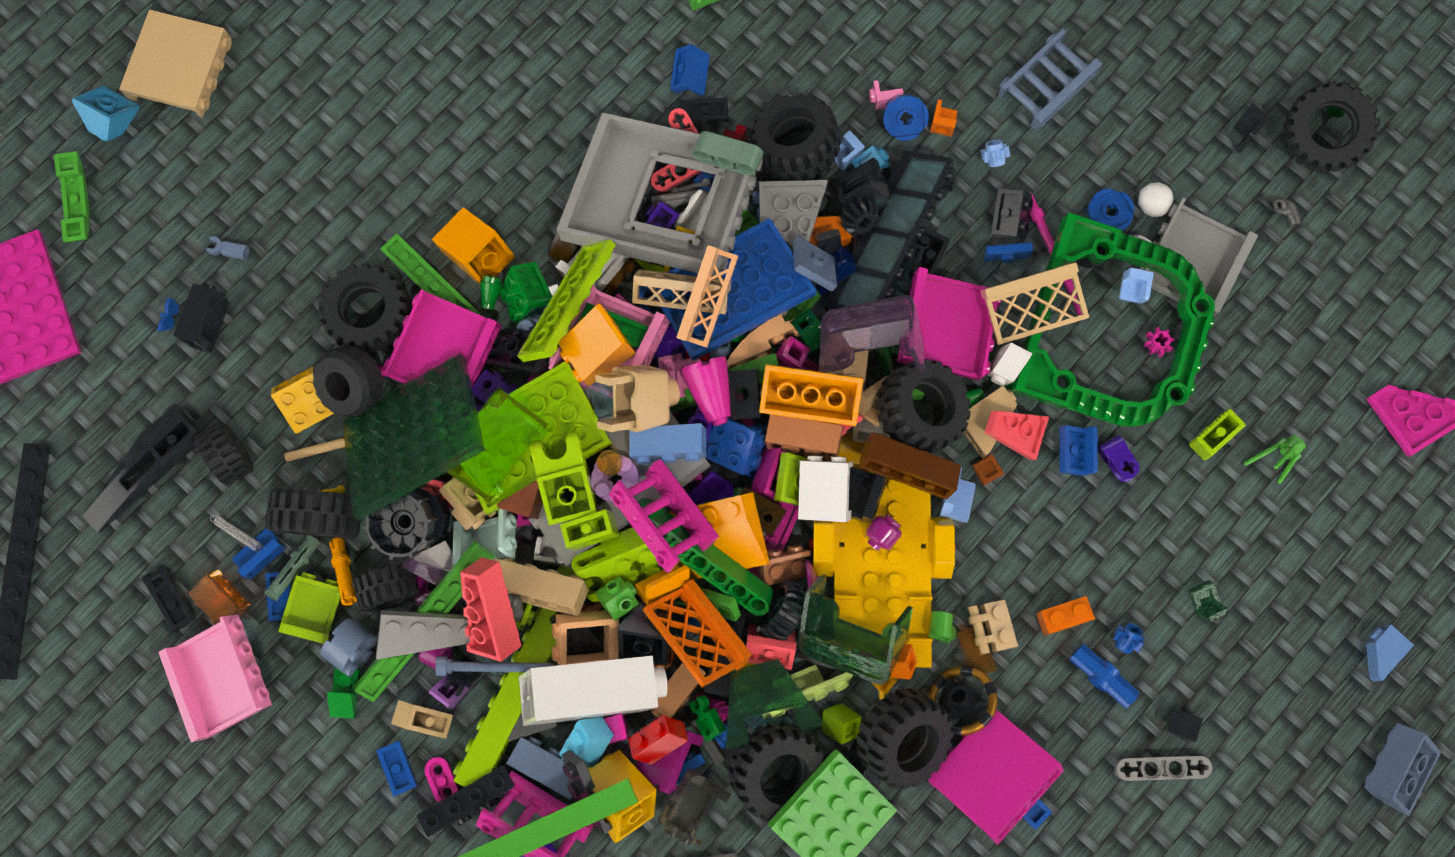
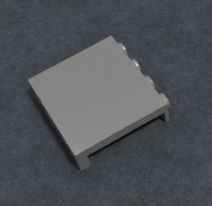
[1139,198,1258,317]

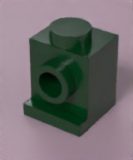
[790,308,827,352]

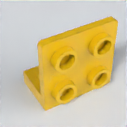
[271,366,334,433]

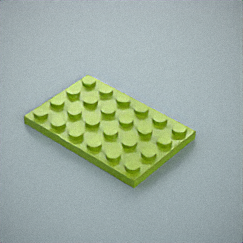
[445,361,613,515]

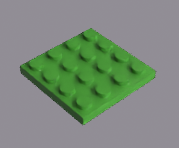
[767,749,897,857]

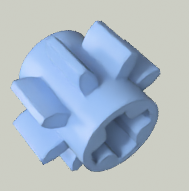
[981,139,1010,167]

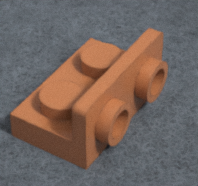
[759,545,811,585]

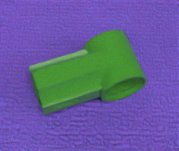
[928,611,957,644]

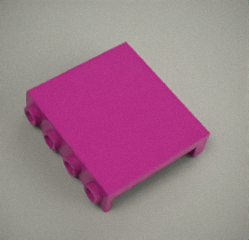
[897,267,1002,380]
[383,289,502,410]
[928,710,1064,845]

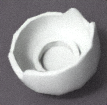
[1138,182,1174,217]

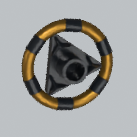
[928,665,998,736]

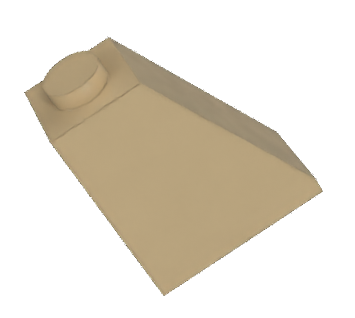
[963,386,1017,459]

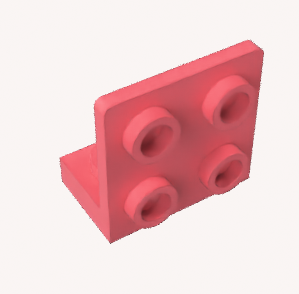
[746,624,796,670]

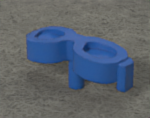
[156,298,179,331]

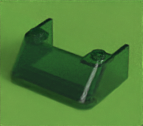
[798,574,913,684]

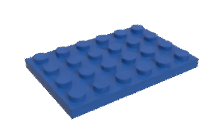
[649,218,817,361]

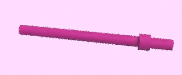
[1029,193,1082,316]

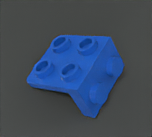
[706,418,768,475]

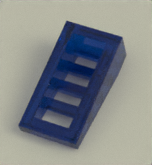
[815,246,857,295]

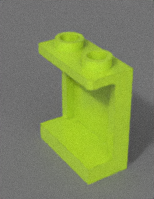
[278,572,340,644]

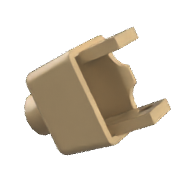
[595,365,680,432]

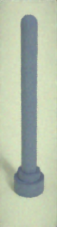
[436,656,554,676]

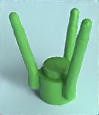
[1244,435,1306,484]

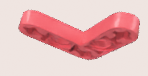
[651,108,701,192]

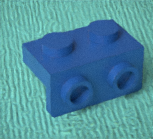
[1060,425,1098,476]

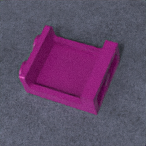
[635,717,704,795]

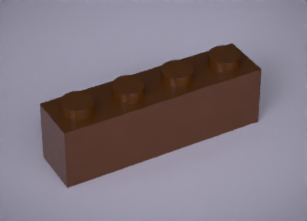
[858,432,961,500]

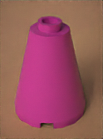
[680,357,731,426]

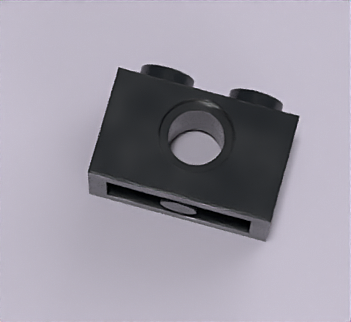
[728,369,762,420]

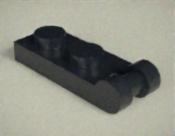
[142,564,197,632]

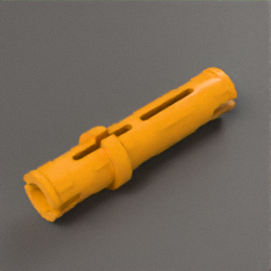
[329,538,357,606]

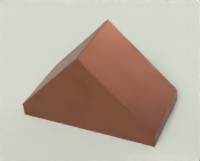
[497,480,543,519]

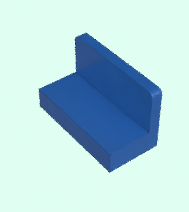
[670,44,710,96]
[232,528,287,580]

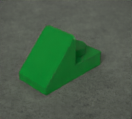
[327,668,361,719]

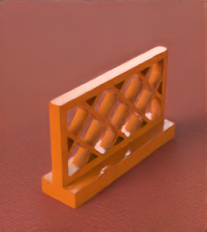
[643,579,752,687]

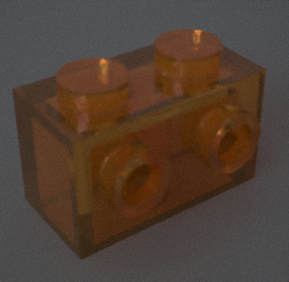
[188,570,250,625]

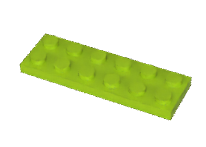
[517,239,616,362]

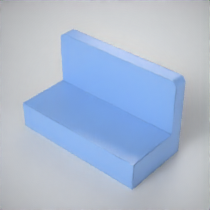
[940,467,976,523]

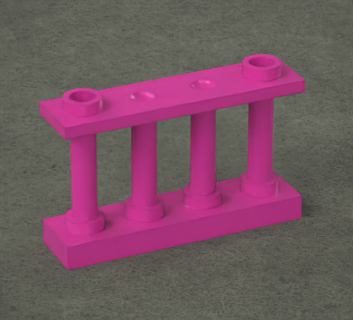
[609,459,719,573]
[476,771,594,857]

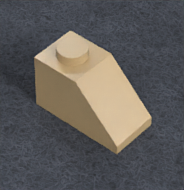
[391,700,453,739]

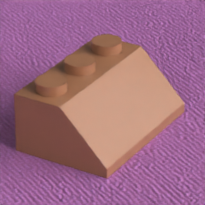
[765,414,843,461]

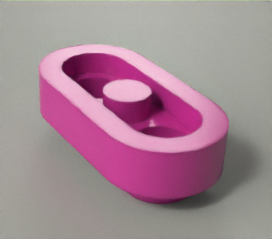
[425,757,460,802]

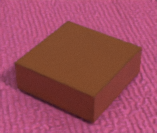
[971,454,1004,486]

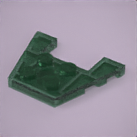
[726,659,822,749]

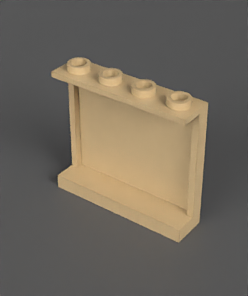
[119,10,232,118]

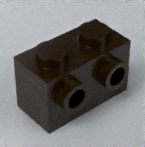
[740,487,787,539]

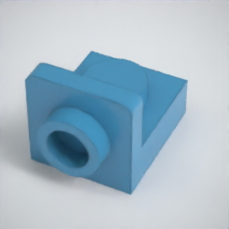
[851,145,891,170]

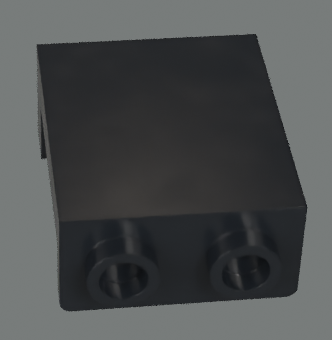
[830,460,887,524]

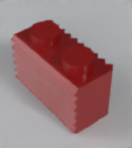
[628,714,688,765]

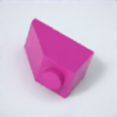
[604,714,630,745]

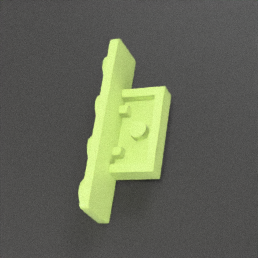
[762,665,853,720]

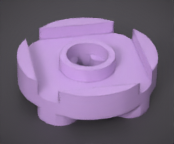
[591,454,641,504]

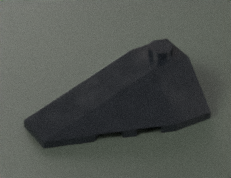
[485,326,559,379]

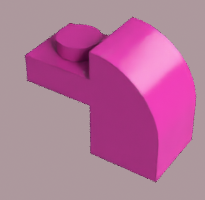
[776,336,819,371]

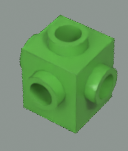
[595,577,639,621]

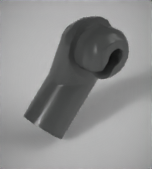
[1273,198,1302,227]
[508,594,524,622]

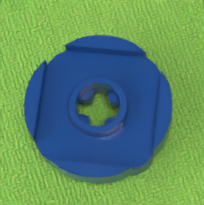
[882,94,929,141]
[1087,189,1134,232]

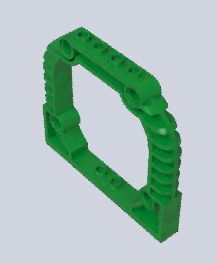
[1010,212,1215,427]

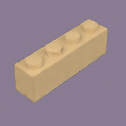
[493,558,589,617]

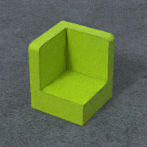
[821,703,861,745]

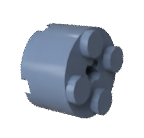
[320,618,378,677]

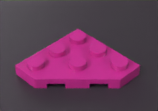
[1366,385,1455,457]

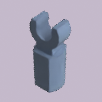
[206,236,250,260]

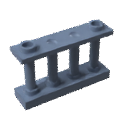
[998,29,1102,132]

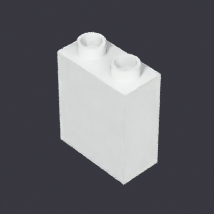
[519,656,667,726]

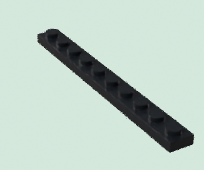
[0,443,51,680]

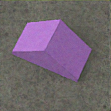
[429,674,469,709]

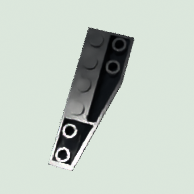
[83,404,202,533]

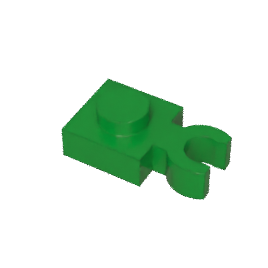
[689,695,726,743]

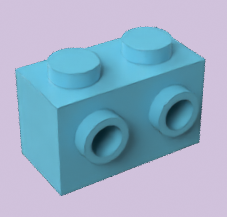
[559,716,614,768]

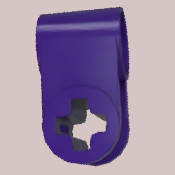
[1097,435,1140,482]

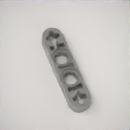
[1114,756,1212,781]

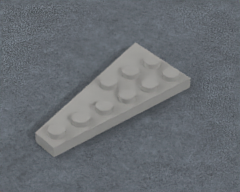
[759,180,828,317]

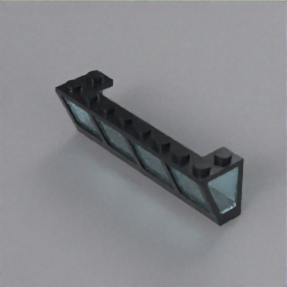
[824,150,957,334]

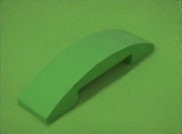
[54,151,90,243]

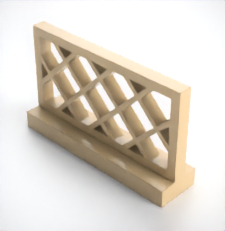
[980,263,1089,345]

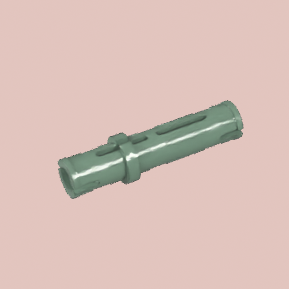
[264,535,320,601]

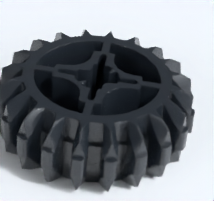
[756,579,809,641]

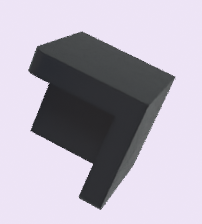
[1167,708,1203,742]

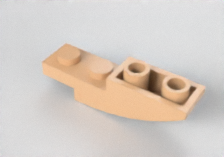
[727,314,800,369]

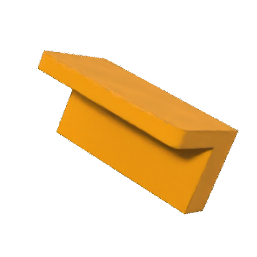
[635,564,689,605]

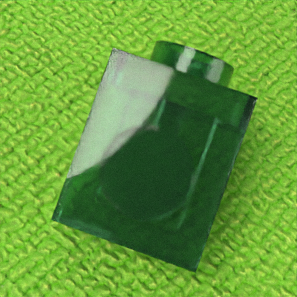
[1188,580,1229,622]

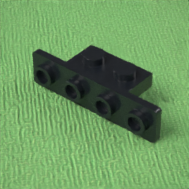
[417,766,515,837]

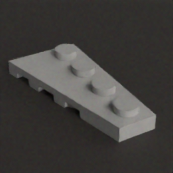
[376,611,470,660]

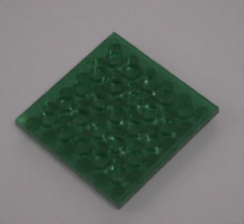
[342,353,485,521]

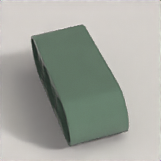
[692,131,764,176]

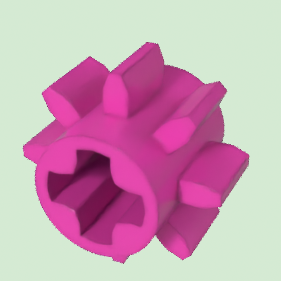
[1143,327,1175,358]

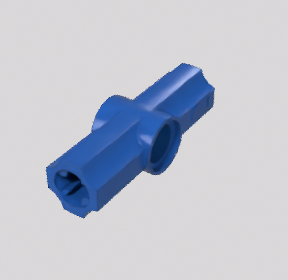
[1069,643,1140,709]

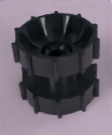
[362,482,452,560]

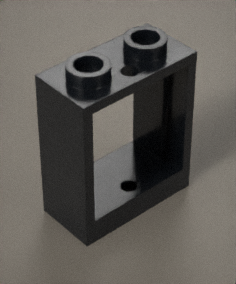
[173,283,230,354]

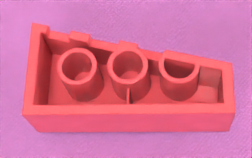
[460,557,521,662]

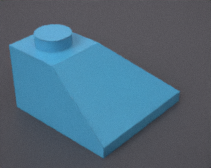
[72,86,140,141]

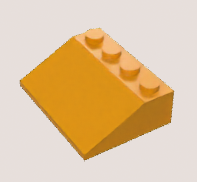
[669,492,770,580]

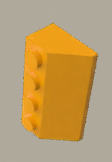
[759,364,863,426]

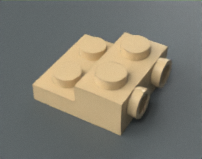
[439,471,499,531]

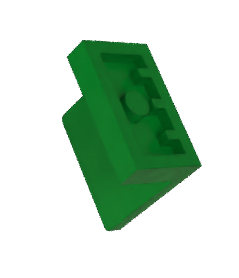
[500,262,552,327]

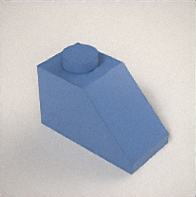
[1366,625,1414,682]

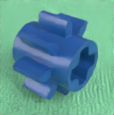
[1113,623,1145,654]

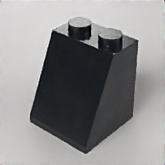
[618,598,678,666]

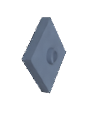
[793,235,837,291]

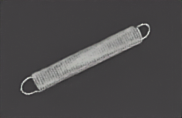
[210,515,264,552]

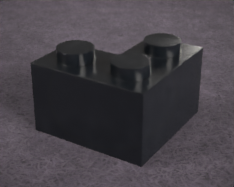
[896,220,950,280]

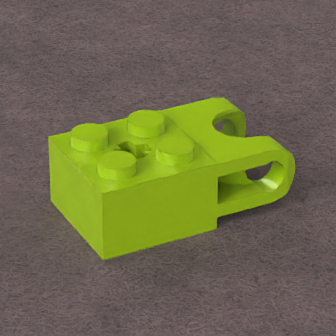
[529,431,599,526]
[571,527,664,602]

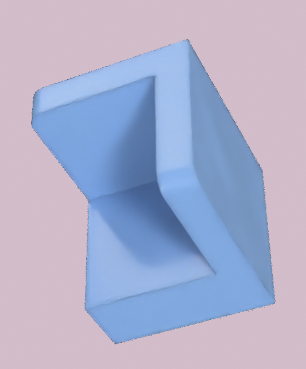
[835,131,865,171]
[1119,268,1154,304]

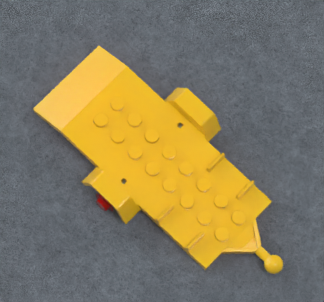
[809,432,955,700]

